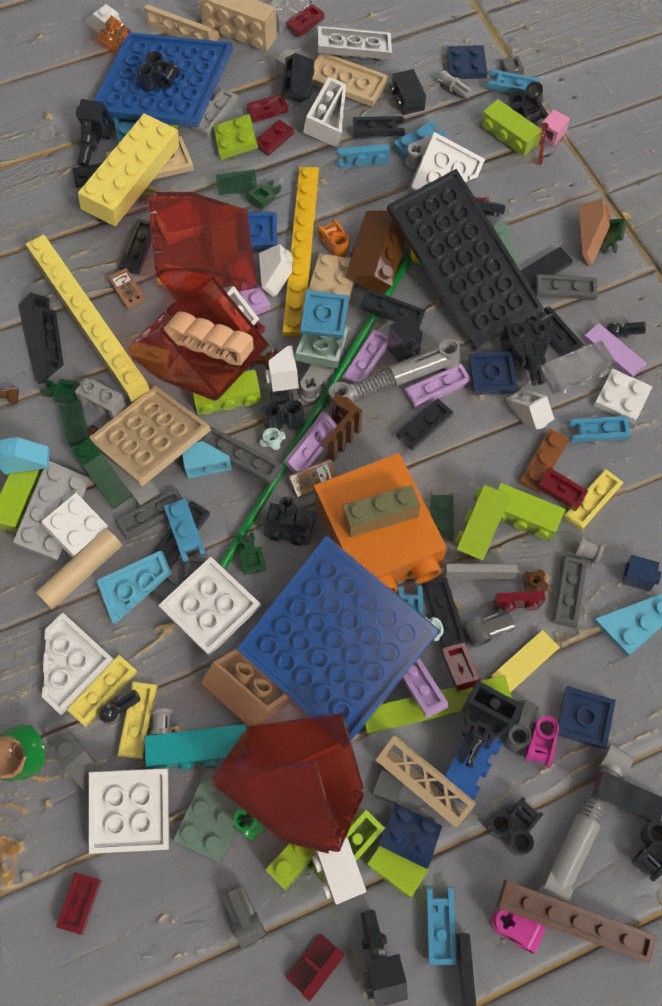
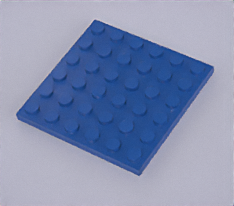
[94,32,233,128]
[237,536,440,747]

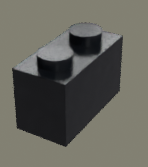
[281,53,315,103]
[389,69,426,115]
[387,315,423,362]

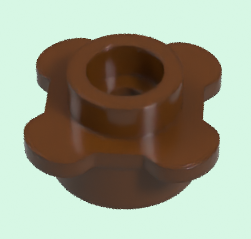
[522,569,549,591]

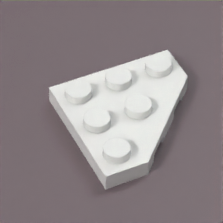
[409,132,485,191]
[42,612,114,715]

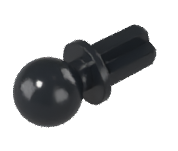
[606,321,646,338]
[98,690,141,723]

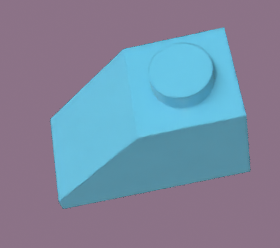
[0,437,50,474]
[182,441,232,479]

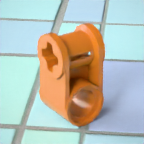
[317,219,349,257]

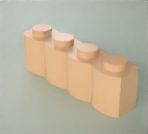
[164,312,253,366]

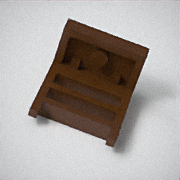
[322,393,362,462]

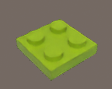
[213,114,258,160]

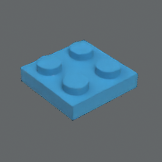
[300,290,349,339]

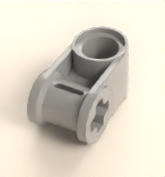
[405,135,431,170]
[300,364,334,403]

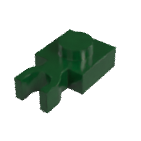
[247,179,281,210]
[602,218,627,253]
[40,379,80,404]
[238,532,266,575]

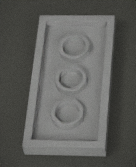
[317,26,392,60]
[12,461,90,562]

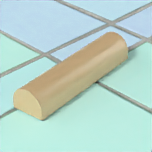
[35,528,122,610]

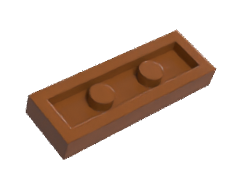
[519,428,569,494]

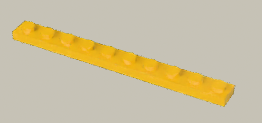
[283,166,319,337]

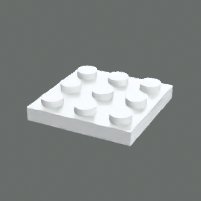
[158,557,261,656]
[89,768,169,854]

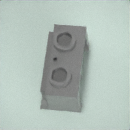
[75,378,130,419]

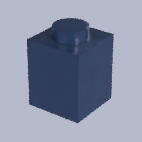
[621,555,661,591]

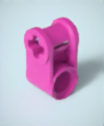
[524,716,559,768]
[490,909,546,954]

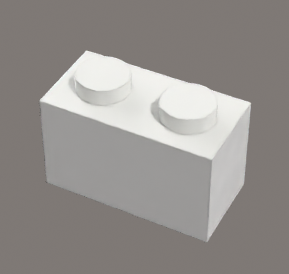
[312,836,367,905]

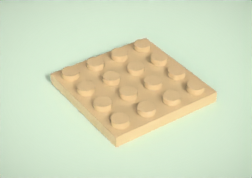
[89,386,211,487]

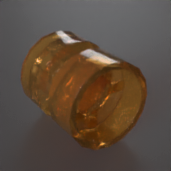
[96,15,131,53]

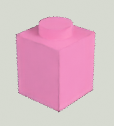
[540,110,570,146]

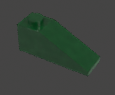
[71,438,133,509]

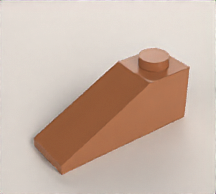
[579,198,612,266]

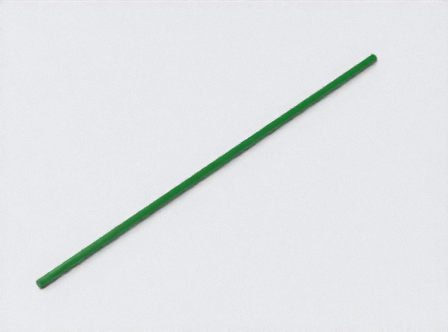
[219,255,412,570]

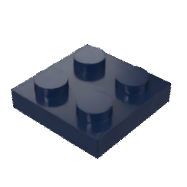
[446,45,488,79]
[468,351,518,395]
[557,686,616,750]
[378,803,442,869]

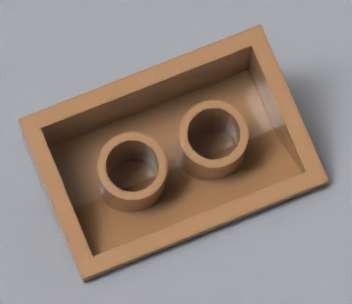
[201,647,290,732]

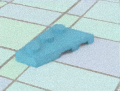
[97,551,171,624]
[593,594,662,657]

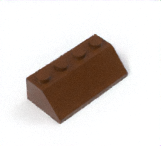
[345,211,405,294]

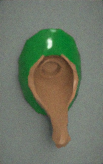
[0,724,45,782]

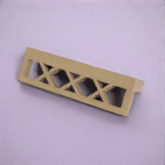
[144,5,219,41]
[376,735,476,828]

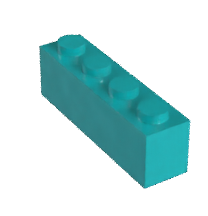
[145,724,250,772]

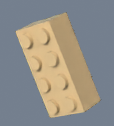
[200,0,277,52]

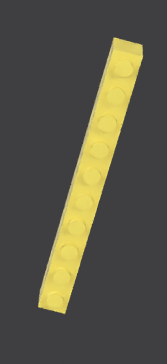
[26,234,149,404]

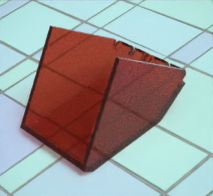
[147,192,258,303]
[127,277,269,401]
[212,713,364,854]

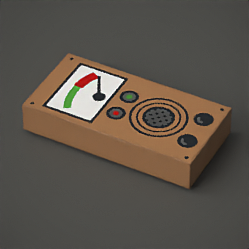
[108,268,146,310]
[288,459,337,497]

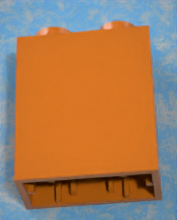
[314,453,447,593]

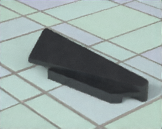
[19,292,64,384]

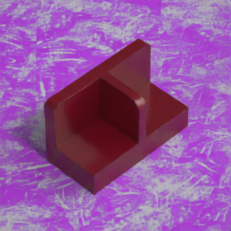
[286,934,345,1002]

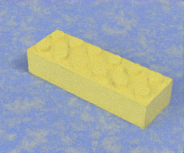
[78,114,179,227]

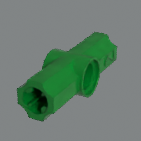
[233,804,267,841]

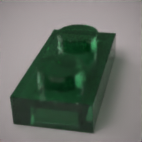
[215,169,257,195]
[59,400,90,447]
[430,495,454,541]

